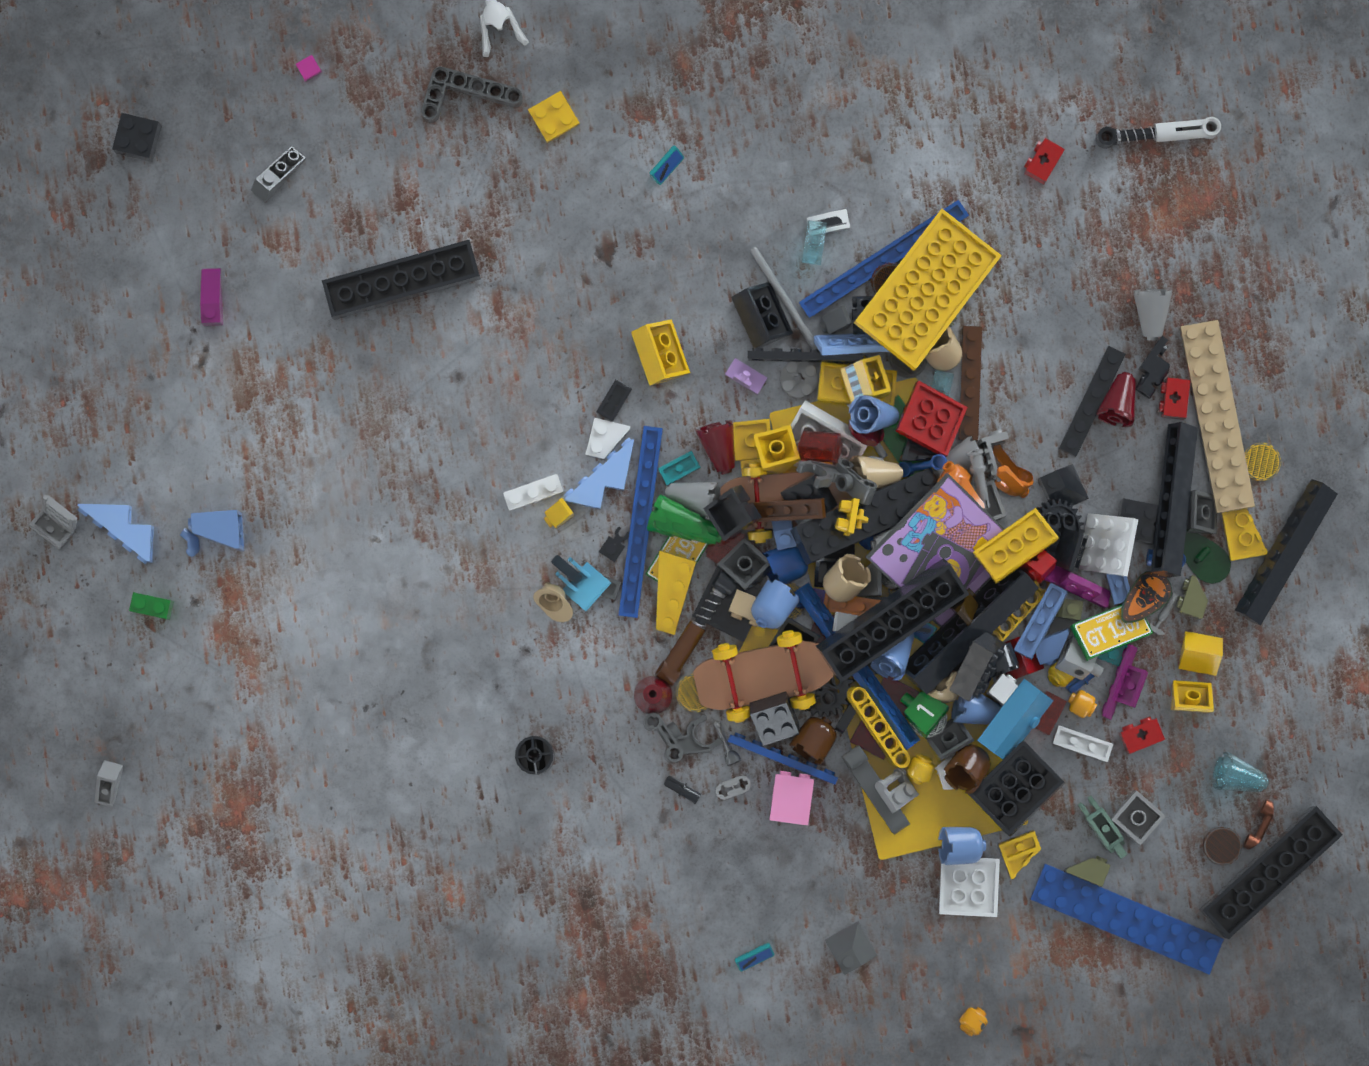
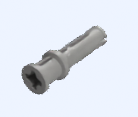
[966,449,991,509]

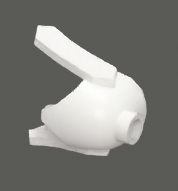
[480,0,529,57]

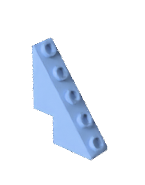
[563,438,634,510]
[77,504,154,565]

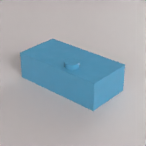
[977,679,1053,760]

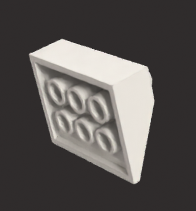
[790,400,867,467]

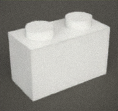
[986,674,1018,705]

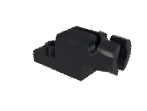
[1136,336,1170,399]

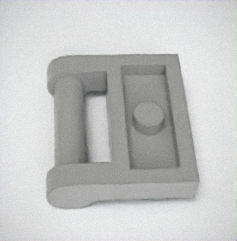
[875,767,919,814]

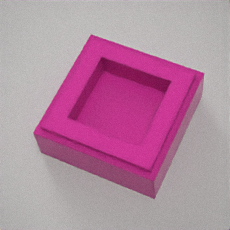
[296,55,322,82]

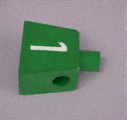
[900,692,949,739]

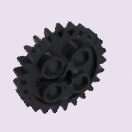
[1036,499,1085,558]
[804,678,855,717]

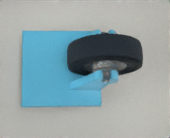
[551,555,611,611]

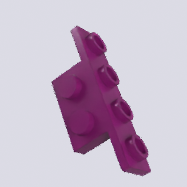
[1044,566,1111,609]
[1102,644,1148,720]

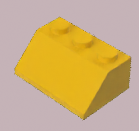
[631,319,690,386]

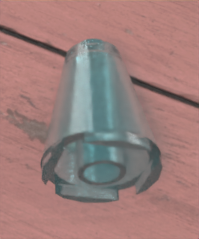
[1212,752,1269,792]

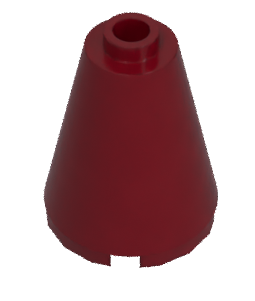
[1096,372,1136,428]
[696,420,735,475]
[634,676,672,714]

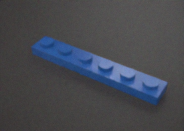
[727,732,838,785]

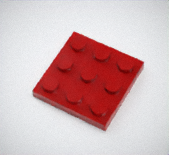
[895,380,968,457]

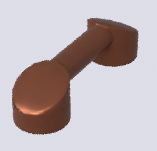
[1243,799,1274,850]

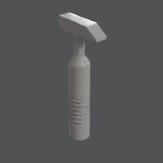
[1149,592,1180,635]

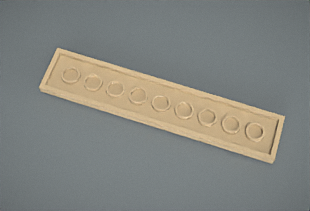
[1180,320,1255,514]

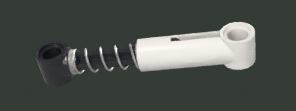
[1096,117,1221,149]

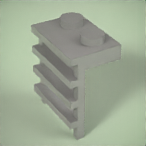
[978,429,1009,482]
[29,495,78,549]

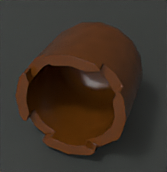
[789,717,837,766]
[944,744,991,794]

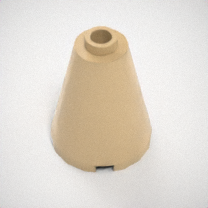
[850,455,903,489]

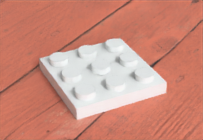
[1079,513,1138,576]
[939,858,1000,917]

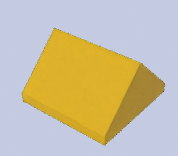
[753,425,800,473]
[1178,631,1223,676]
[1171,680,1214,713]

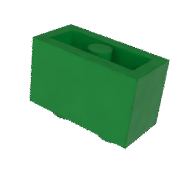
[129,592,174,620]

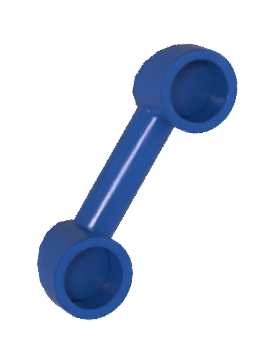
[899,454,947,477]

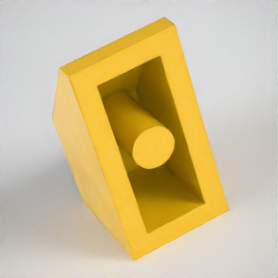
[544,498,574,529]

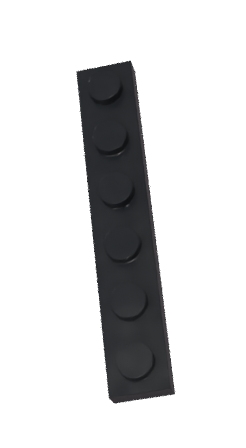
[1059,346,1126,457]
[747,348,863,363]

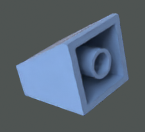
[188,510,244,551]

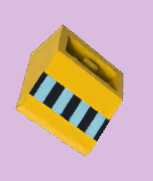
[840,355,891,403]

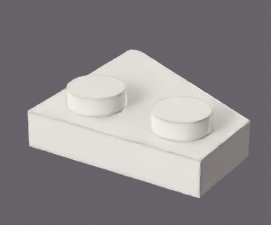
[585,418,630,460]

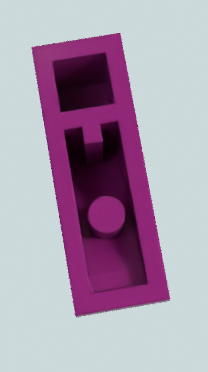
[200,268,223,326]

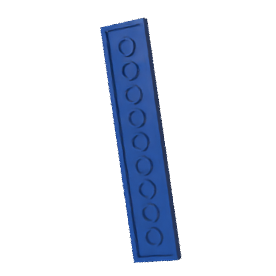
[1030,864,1224,975]

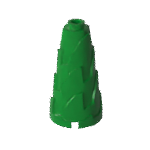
[647,494,722,545]

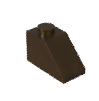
[951,588,979,626]

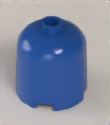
[762,546,808,585]

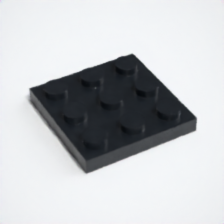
[692,566,763,642]

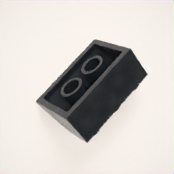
[731,282,793,348]

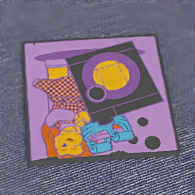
[866,473,1005,628]

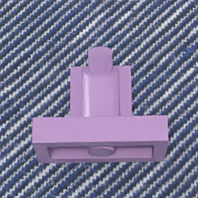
[725,358,767,395]

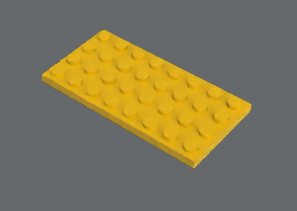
[854,209,1002,370]

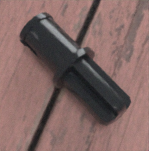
[664,776,701,804]

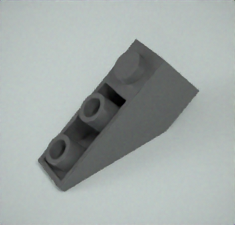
[251,146,306,202]

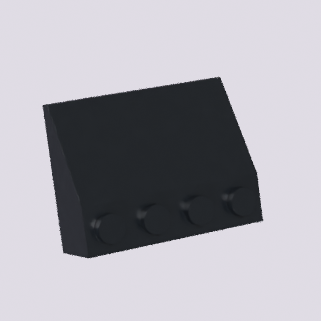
[968,740,1066,837]

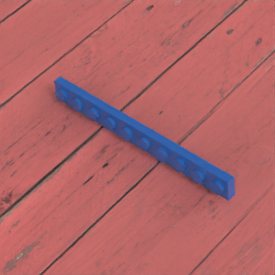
[799,200,969,319]
[618,426,663,618]
[794,582,920,750]

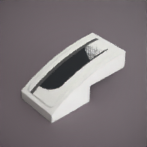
[807,209,851,237]

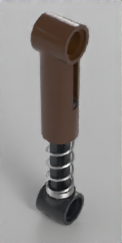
[655,570,737,686]

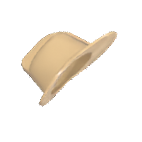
[533,582,573,622]

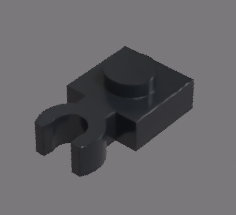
[599,527,629,563]

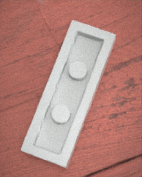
[503,474,564,511]
[1052,725,1113,762]

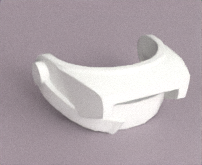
[935,753,956,790]

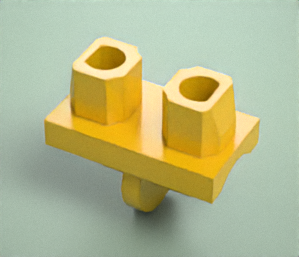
[835,498,869,536]

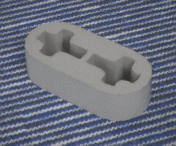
[716,776,751,800]

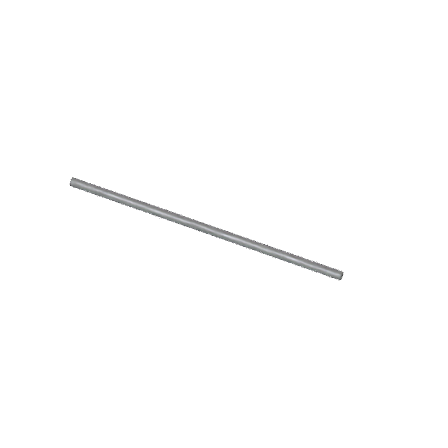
[750,247,888,459]

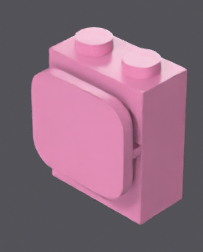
[769,771,814,825]

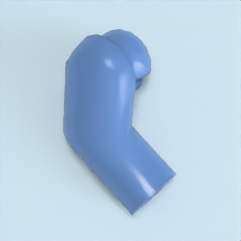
[180,528,200,557]

